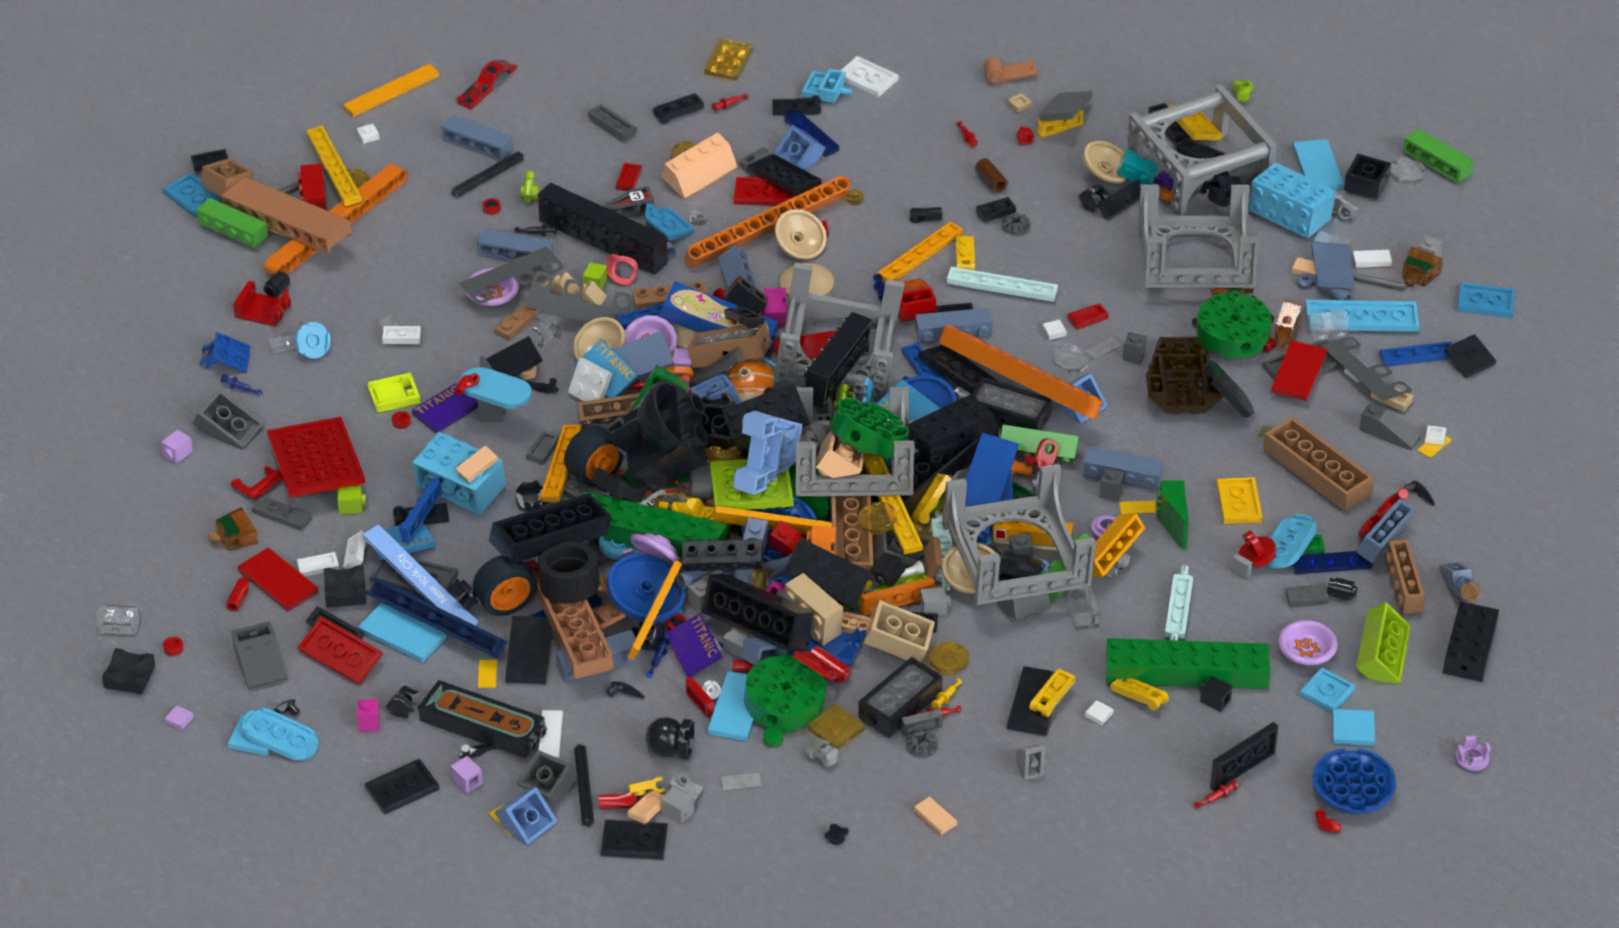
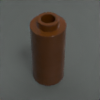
[975,158,1008,193]

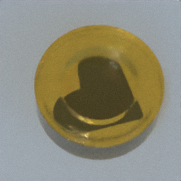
[846,189,864,206]

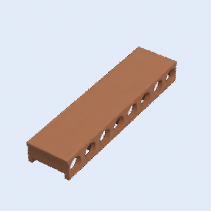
[221,177,353,254]
[531,570,614,679]

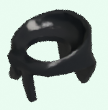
[1078,184,1110,213]
[515,480,545,511]
[631,621,665,650]
[385,685,418,718]

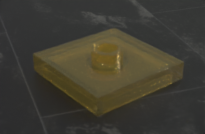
[807,704,865,750]

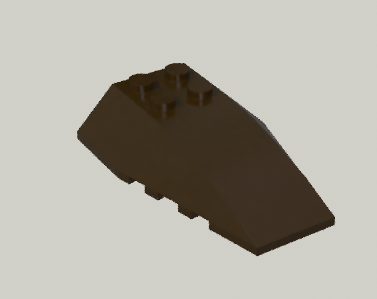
[1146,337,1224,414]

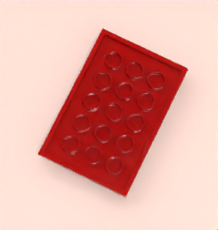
[266,416,366,498]

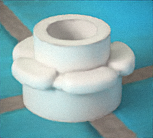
[702,680,721,699]

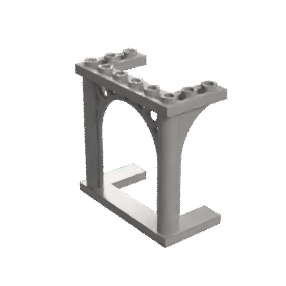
[1127,84,1277,216]
[1138,185,1259,288]
[774,263,904,398]
[796,387,914,496]
[942,464,1096,605]

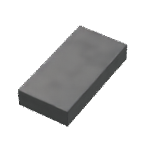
[526,431,559,465]
[1285,584,1329,607]
[901,709,943,736]

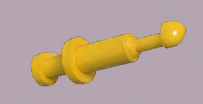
[932,678,962,709]

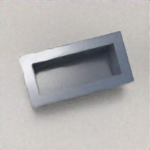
[741,637,788,665]

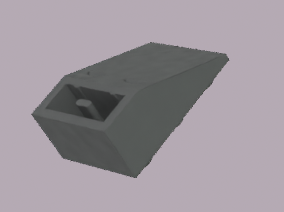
[231,621,288,689]

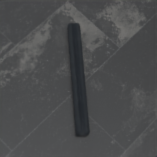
[451,151,524,197]
[574,744,594,827]

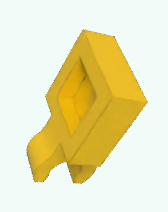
[626,777,665,797]

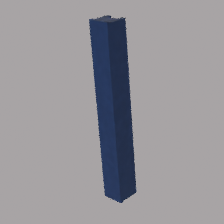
[365,576,508,659]

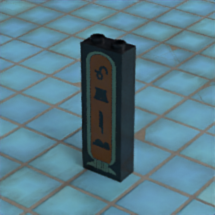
[418,680,547,759]

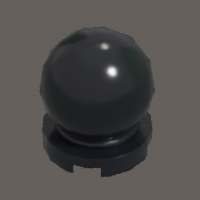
[645,717,695,760]

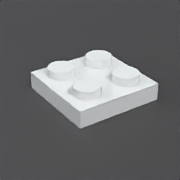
[568,358,613,401]

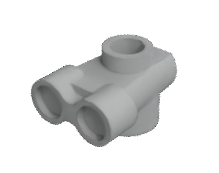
[1332,193,1359,219]
[1106,551,1131,579]
[804,738,838,767]
[668,773,703,803]

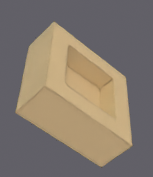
[1007,93,1032,113]

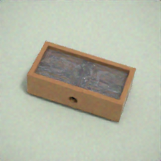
[687,322,771,369]

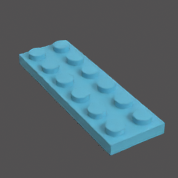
[1305,300,1420,332]

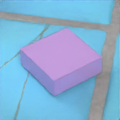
[164,705,194,731]

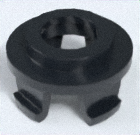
[447,578,479,611]

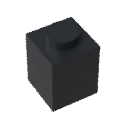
[870,553,906,587]
[1199,676,1233,712]

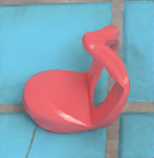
[606,254,638,286]

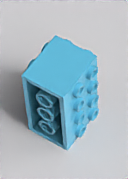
[1248,162,1336,238]
[412,432,506,516]

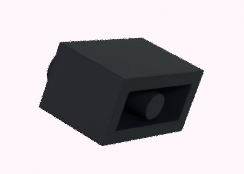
[724,275,768,314]

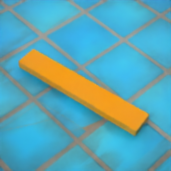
[343,64,439,117]
[876,221,964,283]
[540,425,582,502]
[713,506,832,535]
[628,560,682,661]

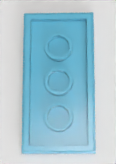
[1293,139,1344,190]
[358,603,446,663]
[708,671,754,741]

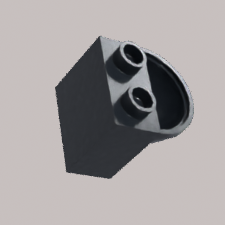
[610,380,709,493]

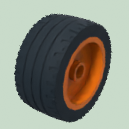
[564,425,624,487]
[473,555,537,616]

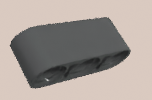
[689,461,712,499]

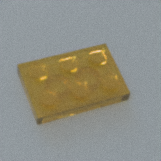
[704,38,753,81]

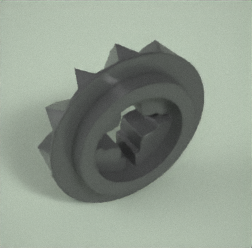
[1002,212,1030,234]
[906,729,938,756]

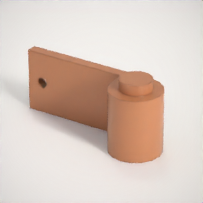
[984,57,1038,84]

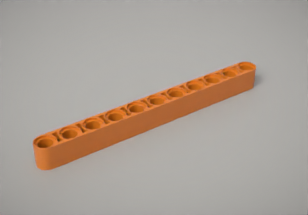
[263,163,408,275]
[684,176,851,267]
[939,325,1103,419]

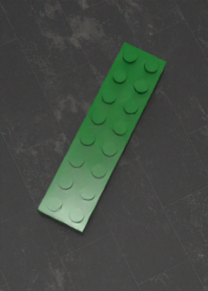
[582,491,729,559]
[1106,638,1270,689]

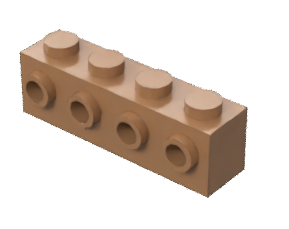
[632,282,708,311]
[576,393,639,425]
[1384,540,1425,614]

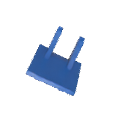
[200,332,251,373]
[817,627,866,667]

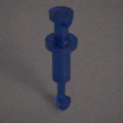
[873,274,885,303]
[220,374,263,396]
[646,637,670,678]

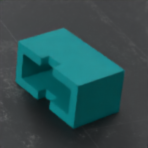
[1116,149,1158,185]

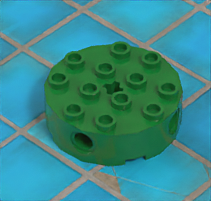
[1196,291,1272,359]
[829,398,909,459]
[744,654,827,732]

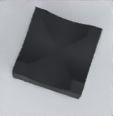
[591,467,647,503]
[323,565,366,608]
[102,648,155,694]

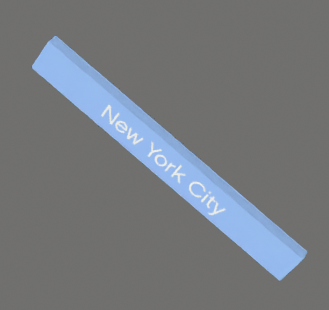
[363,524,479,626]

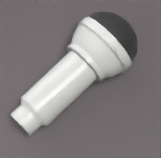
[900,560,927,578]

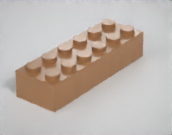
[1263,416,1374,511]
[830,474,873,580]

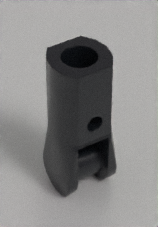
[909,207,942,223]

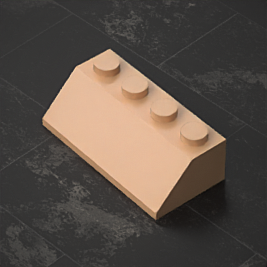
[661,132,738,200]
[816,430,864,478]

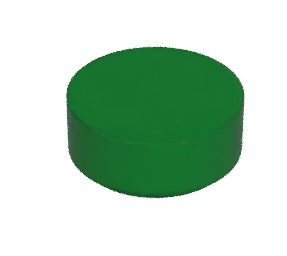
[763,727,783,747]

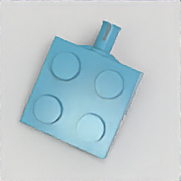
[802,68,853,103]

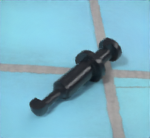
[514,224,557,236]

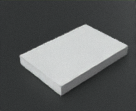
[840,56,899,97]

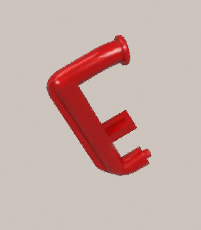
[231,465,283,498]
[1358,488,1408,538]

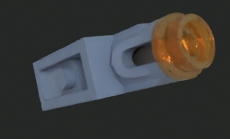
[1439,562,1481,602]

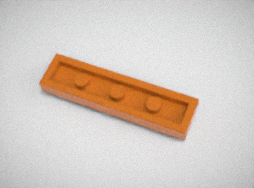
[860,577,935,615]

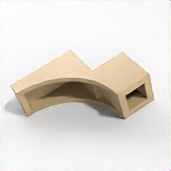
[540,272,607,305]

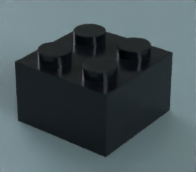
[1344,153,1391,200]

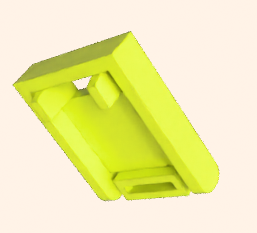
[367,372,421,413]

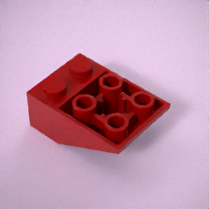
[898,278,936,322]

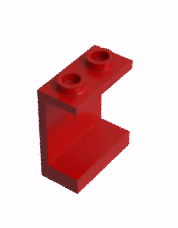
[233,281,291,327]

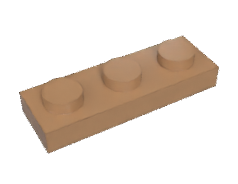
[494,301,544,341]

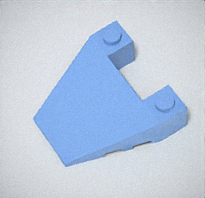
[734,411,802,495]

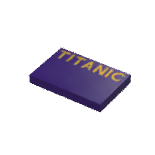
[412,383,478,433]
[666,613,723,678]

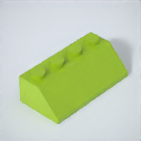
[1356,602,1411,684]

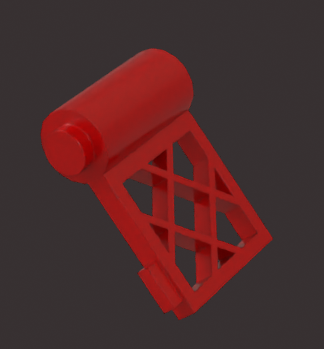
[794,646,851,684]

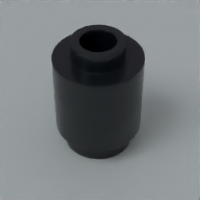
[263,271,290,297]
[1327,577,1358,601]

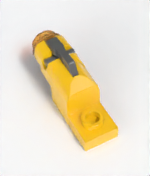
[654,494,715,520]

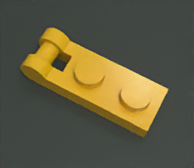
[1037,109,1084,138]
[956,236,975,270]
[911,473,952,524]
[1029,668,1076,718]
[1111,679,1169,711]

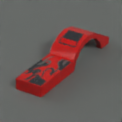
[457,60,517,110]

